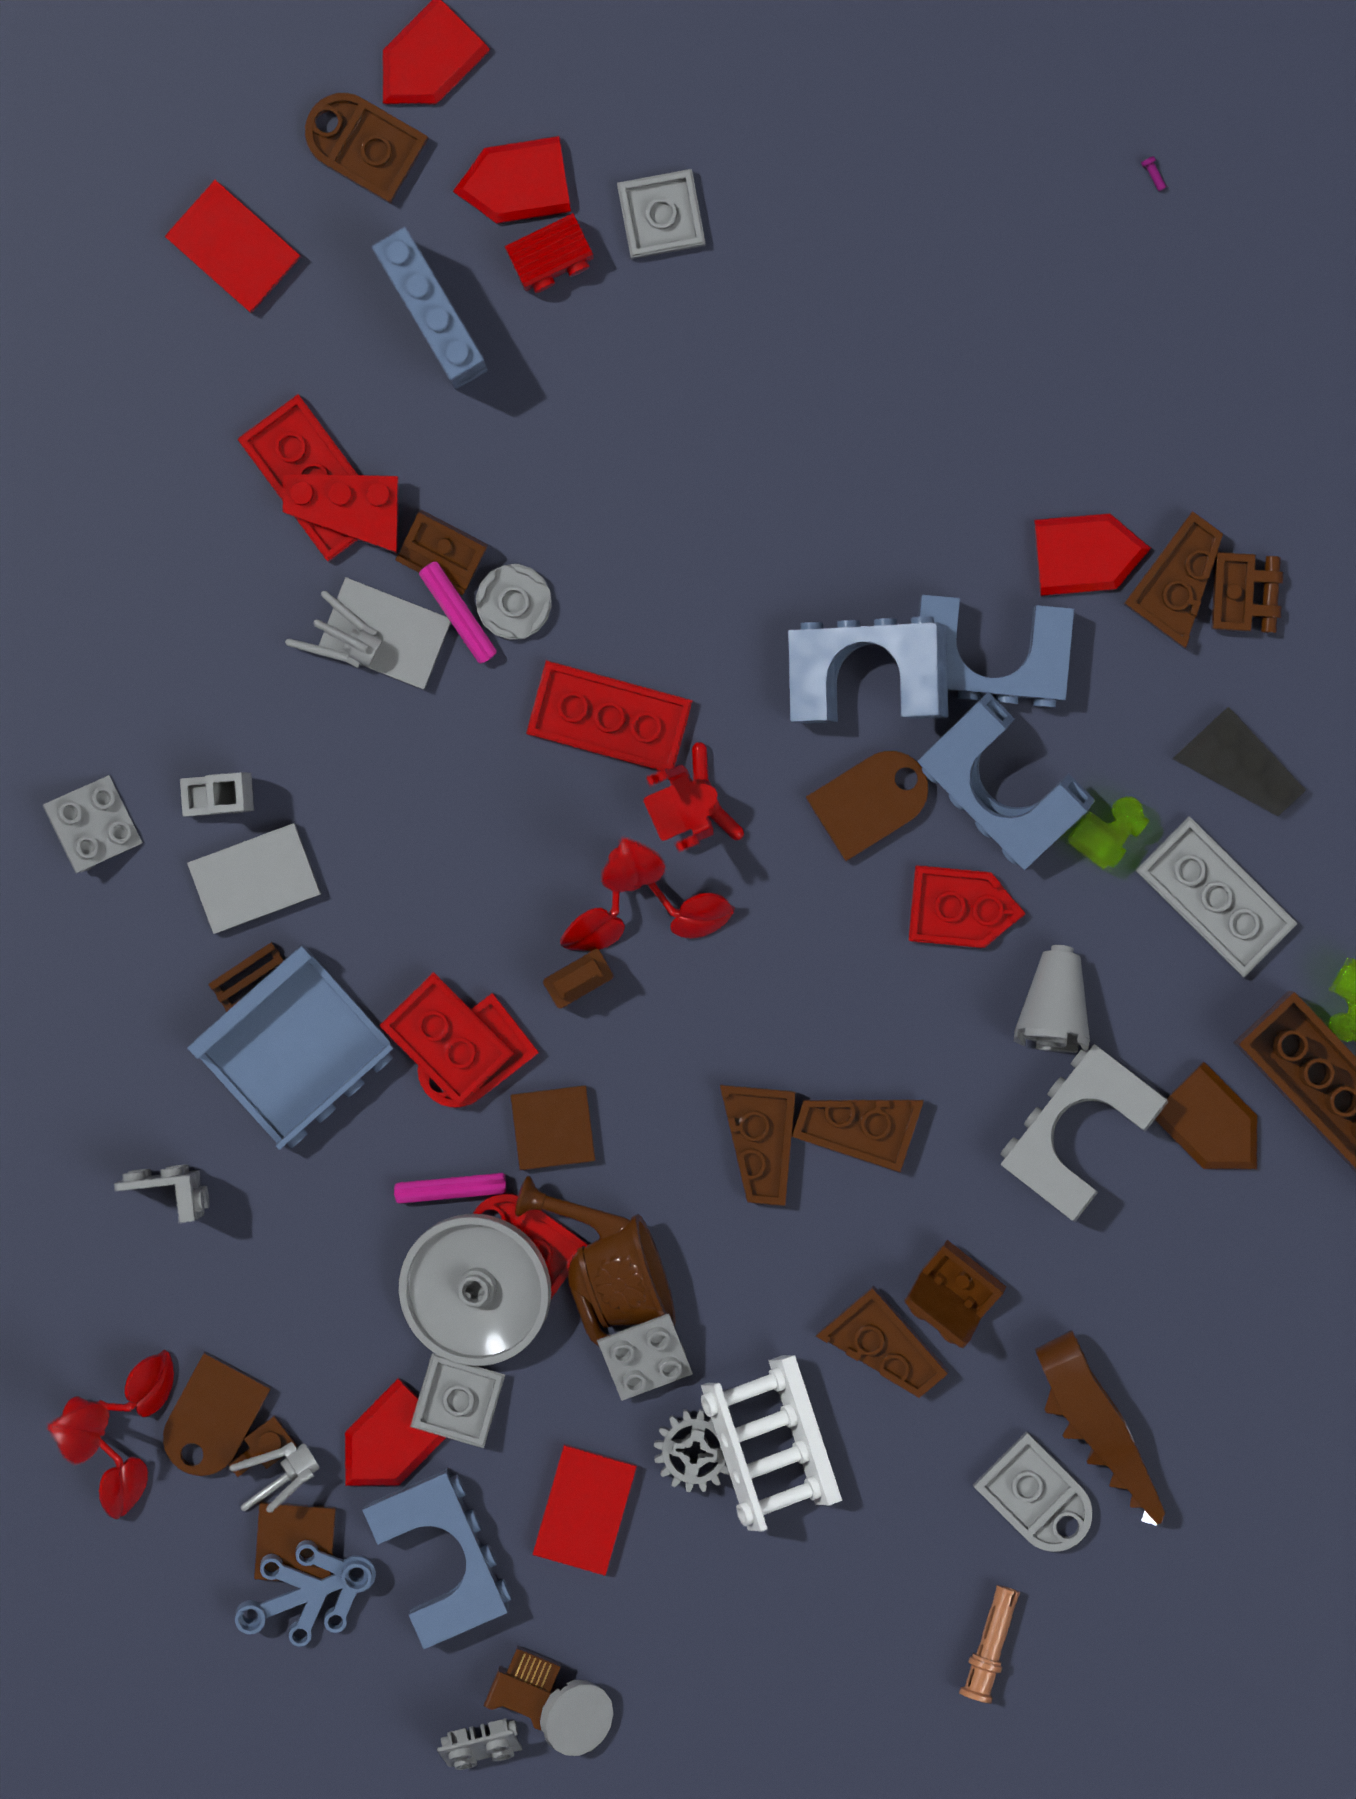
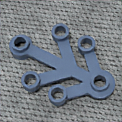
[235,1540,376,1647]

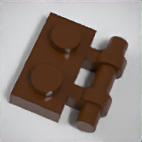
[1211,553,1284,633]

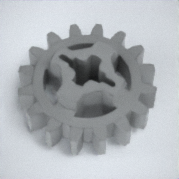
[654,1408,729,1492]

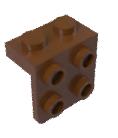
[904,1240,1007,1348]

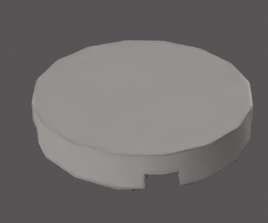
[476,564,552,640]
[540,1680,614,1756]

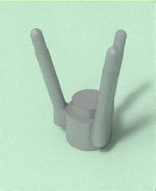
[285,591,382,668]
[229,1441,320,1513]

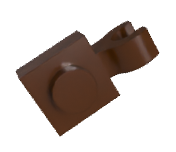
[229,1415,297,1477]

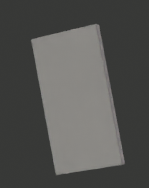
[1135,816,1298,977]

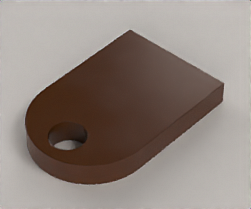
[305,93,429,204]
[805,751,928,861]
[163,1351,272,1476]

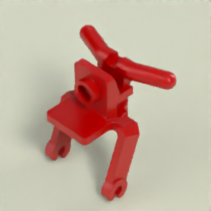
[643,742,744,852]

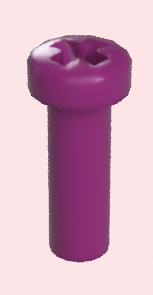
[1141,156,1166,191]

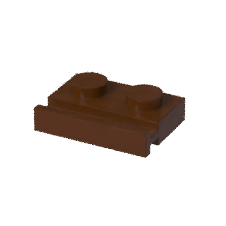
[395,509,488,595]

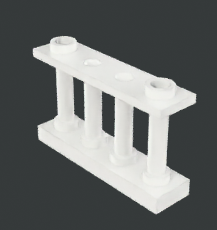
[701,1355,842,1532]

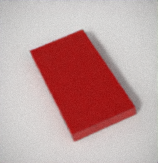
[237,394,358,562]
[526,660,693,771]

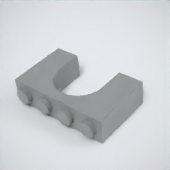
[1000,1044,1168,1222]

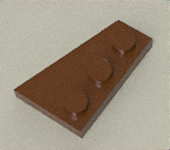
[1124,511,1223,649]
[720,1084,795,1206]
[792,1100,924,1172]
[816,1285,949,1398]

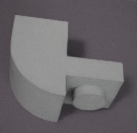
[180,772,254,817]

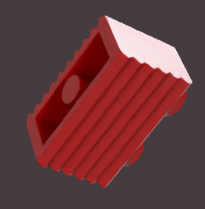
[505,213,594,293]

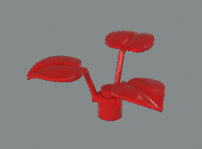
[560,837,735,951]
[47,1349,174,1519]

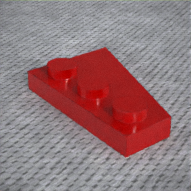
[282,474,399,553]

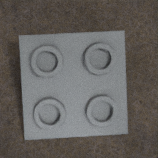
[42,775,142,873]
[597,1313,693,1401]
[437,1718,522,1770]

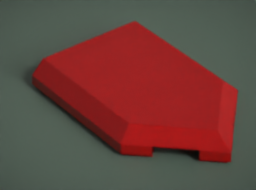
[383,0,490,104]
[453,136,571,224]
[1034,513,1151,596]
[908,865,1025,948]
[345,1378,445,1486]

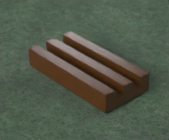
[208,942,284,1012]

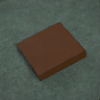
[510,1085,595,1170]
[254,1502,336,1581]

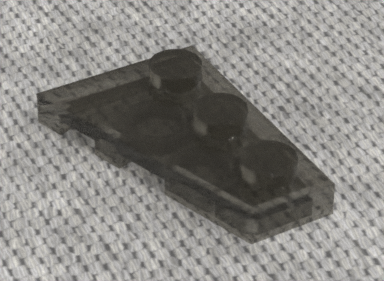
[1171,707,1306,816]

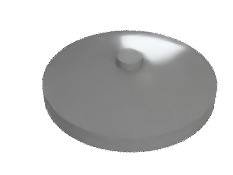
[399,1214,551,1366]

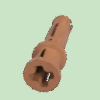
[959,1585,1020,1704]

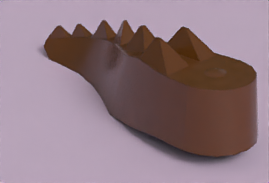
[1035,1330,1166,1525]

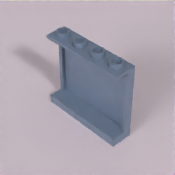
[187,944,394,1150]

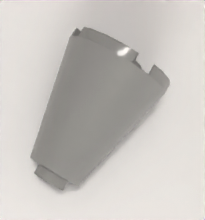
[1014,945,1090,1053]

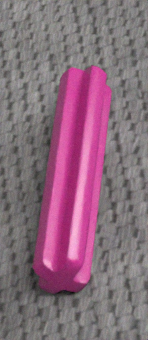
[419,562,497,664]
[394,1173,507,1204]

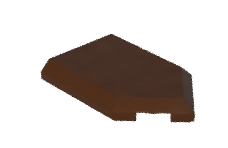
[1155,1061,1257,1169]

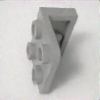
[114,1164,209,1223]

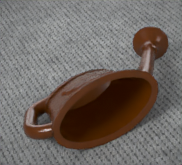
[515,1176,676,1347]

